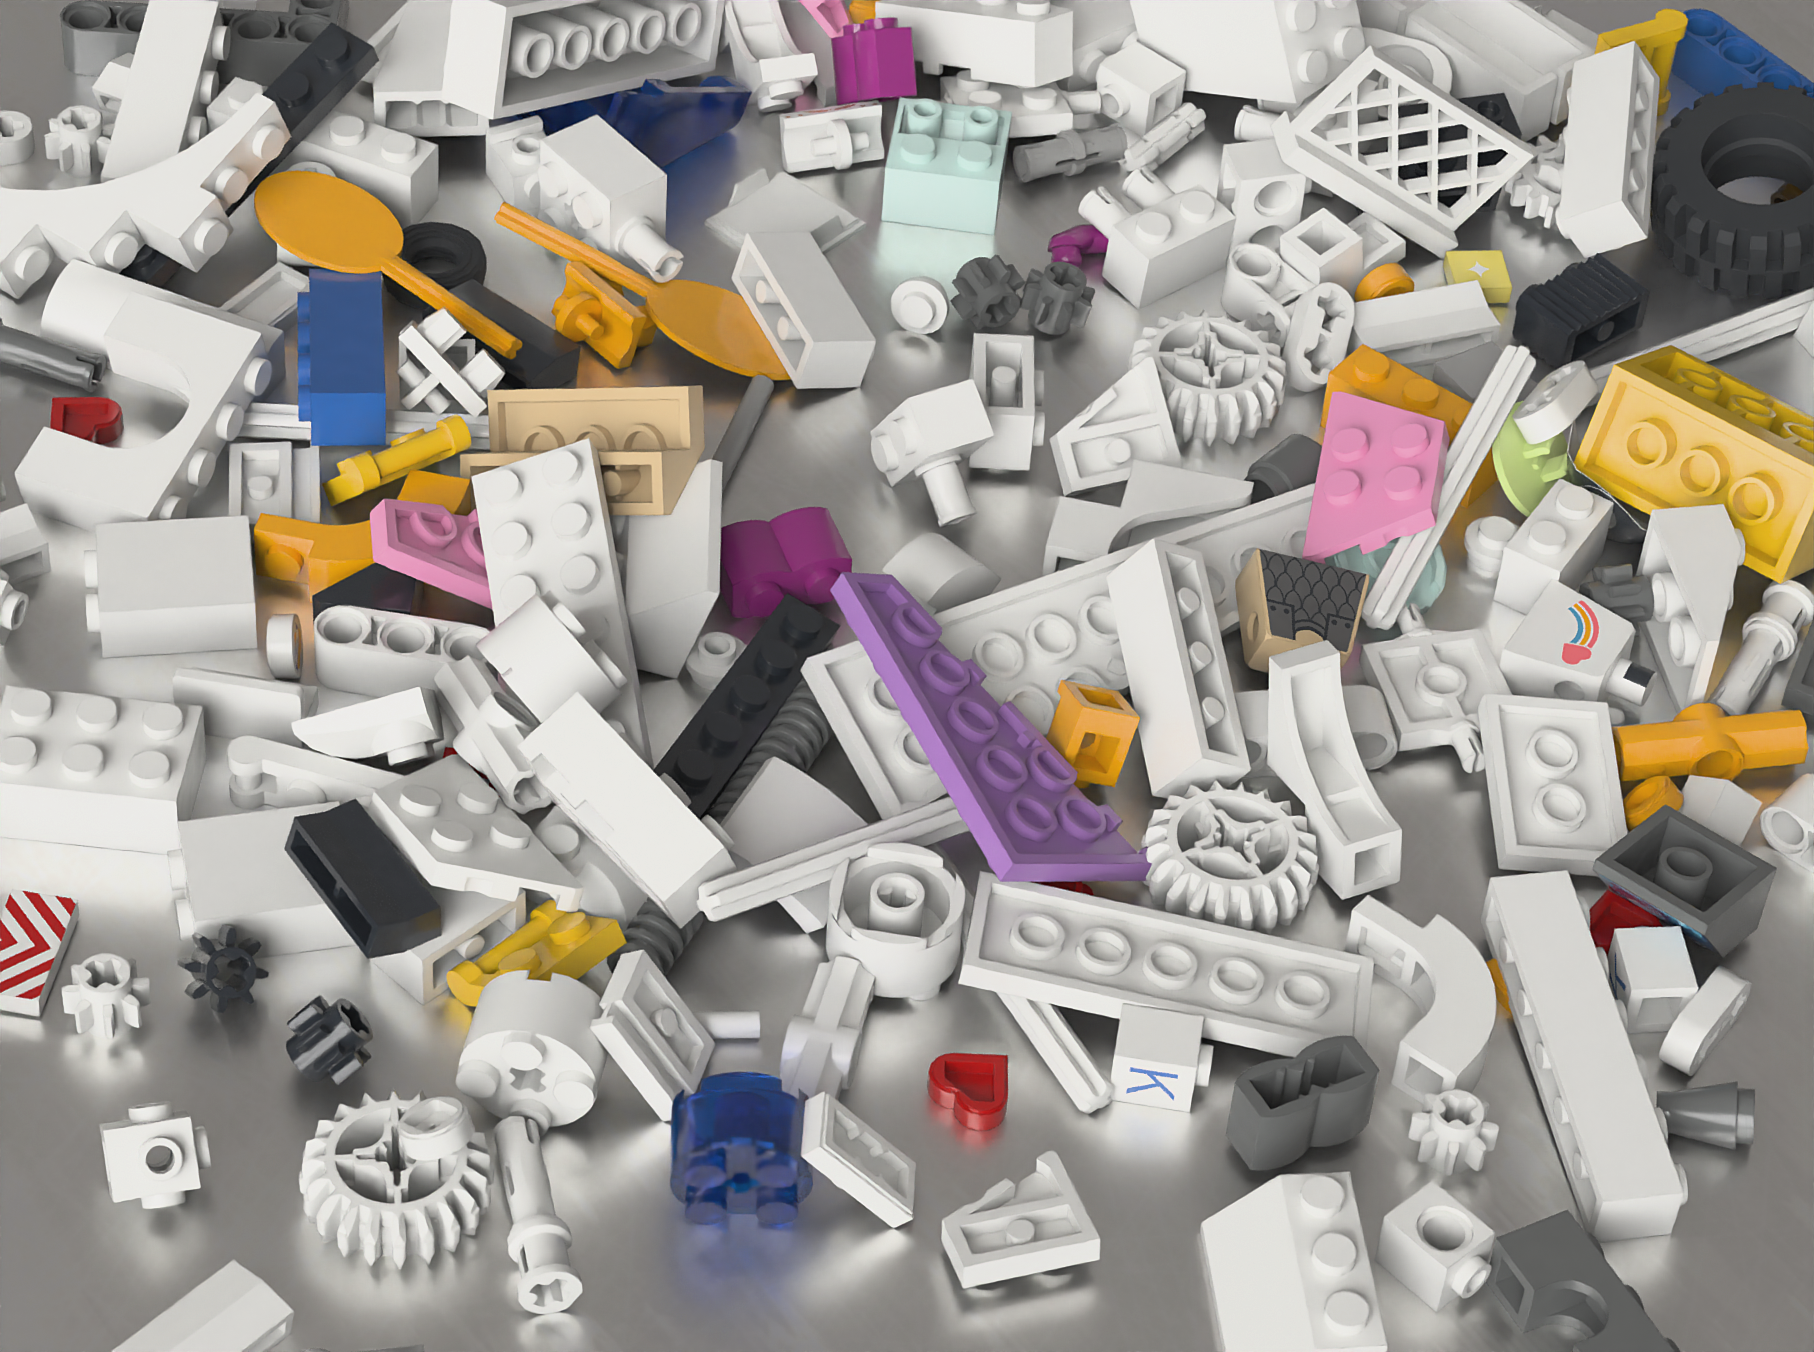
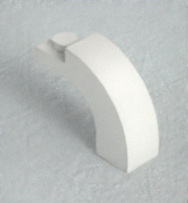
[1344,895,1496,1104]

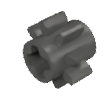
[950,255,1025,329]
[1020,262,1095,335]
[1579,564,1654,636]

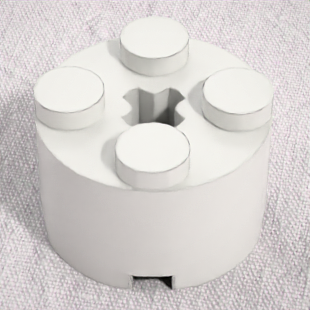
[475,590,628,723]
[826,842,965,1001]
[456,970,608,1136]

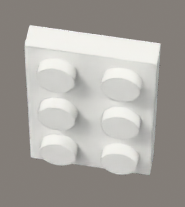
[1477,693,1628,876]

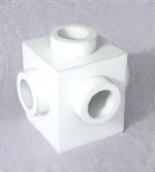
[100,1101,211,1209]

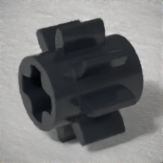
[177,924,269,1013]
[286,995,373,1085]

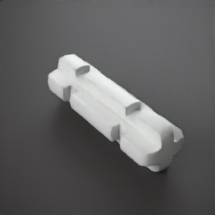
[1123,103,1206,177]

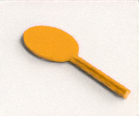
[254,171,522,360]
[494,202,791,380]

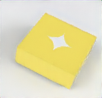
[1443,250,1512,303]

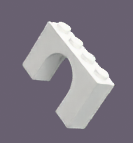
[14,290,272,533]

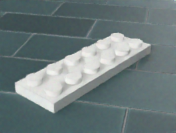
[471,438,654,810]
[959,871,1374,1058]

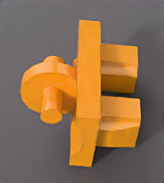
[551,261,658,369]

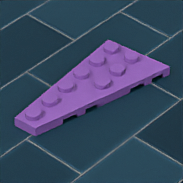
[830,572,1152,882]

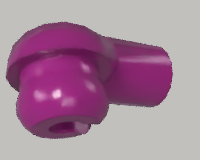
[1047,224,1108,268]

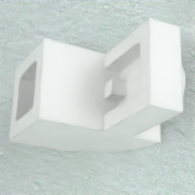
[1280,208,1406,303]
[882,533,1002,615]

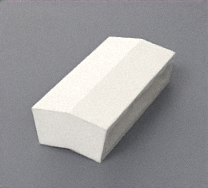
[1346,280,1500,368]
[111,1259,294,1352]

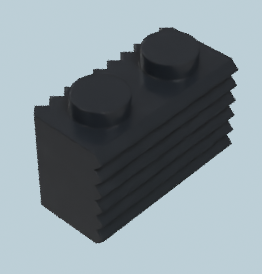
[1512,253,1650,370]

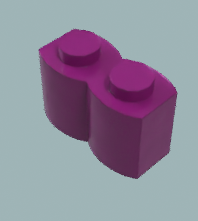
[831,17,917,106]
[720,507,852,618]

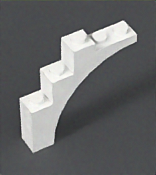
[0,92,291,300]

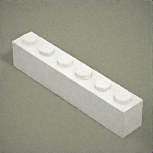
[1480,870,1688,1242]

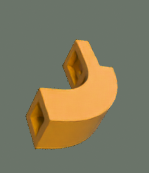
[254,469,471,603]

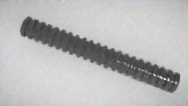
[607,678,834,976]

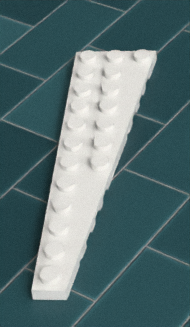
[800,483,1325,820]

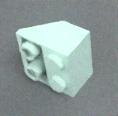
[881,97,1012,235]

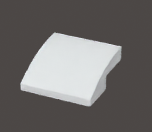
[720,756,868,934]

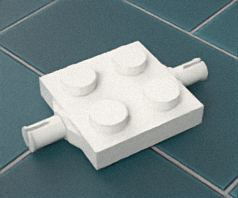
[936,69,1101,138]
[1359,603,1512,773]

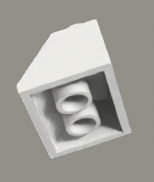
[609,459,723,679]
[1200,1172,1388,1352]

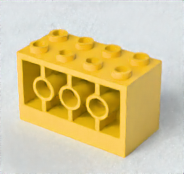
[1573,345,1814,584]

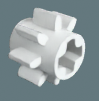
[44,105,115,178]
[62,952,151,1039]
[1408,1088,1499,1176]

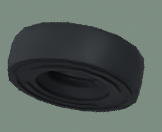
[381,222,487,309]

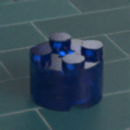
[670,1072,813,1225]

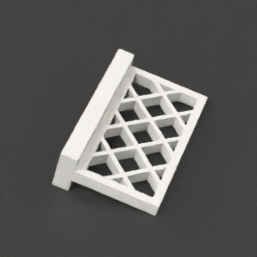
[1270,45,1534,259]

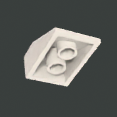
[1636,504,1745,714]

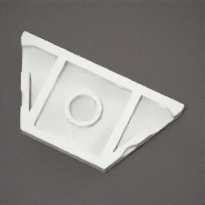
[368,754,584,912]

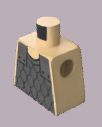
[1235,548,1369,673]

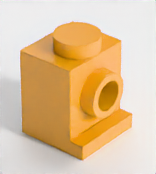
[1046,680,1140,788]

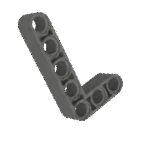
[60,0,349,87]

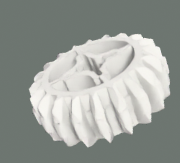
[1127,309,1287,447]
[1141,780,1319,935]
[299,1087,494,1269]

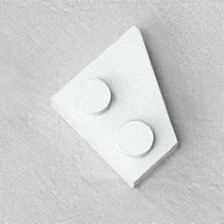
[1049,357,1183,497]
[941,1150,1100,1288]

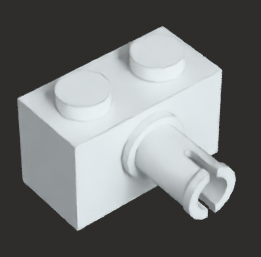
[870,378,995,528]

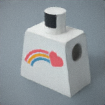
[1499,579,1657,707]

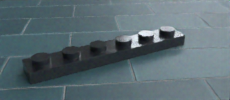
[119,22,379,288]
[653,593,841,821]

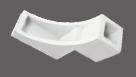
[718,0,818,112]
[1267,640,1402,900]

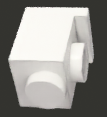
[486,115,547,211]

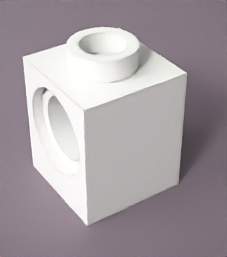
[1375,1180,1495,1313]

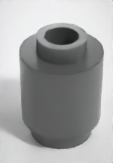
[1244,434,1322,505]

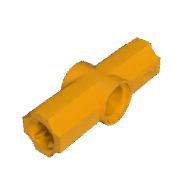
[1611,703,1809,781]

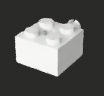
[538,115,683,283]

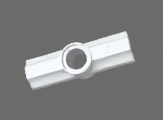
[433,655,552,815]
[766,956,875,1151]

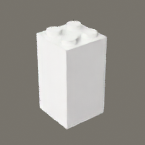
[1130,0,1366,104]

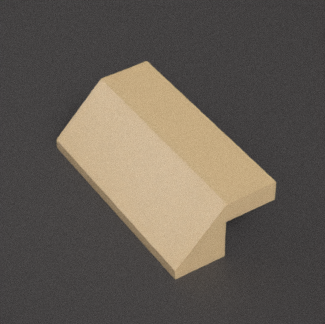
[460,385,705,515]

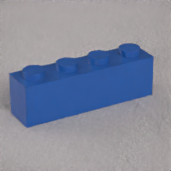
[297,269,386,446]

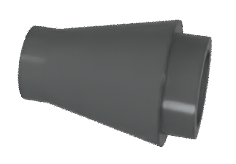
[1656,1081,1755,1150]

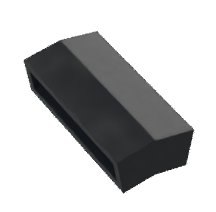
[422,279,581,389]
[284,798,441,959]

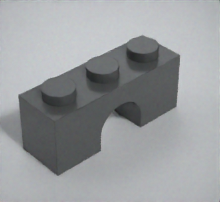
[1485,1210,1681,1352]

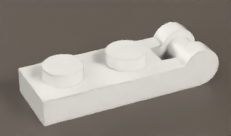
[227,735,405,837]

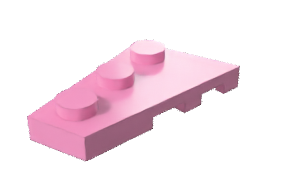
[370,498,493,610]

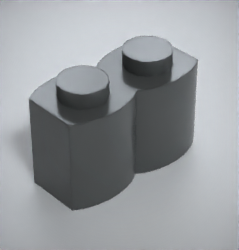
[1226,1036,1380,1171]

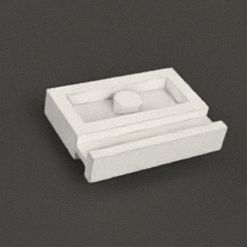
[229,441,321,543]
[589,949,716,1121]

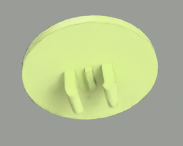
[1492,401,1570,517]

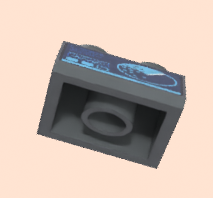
[1592,804,1777,957]

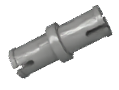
[1013,124,1128,182]

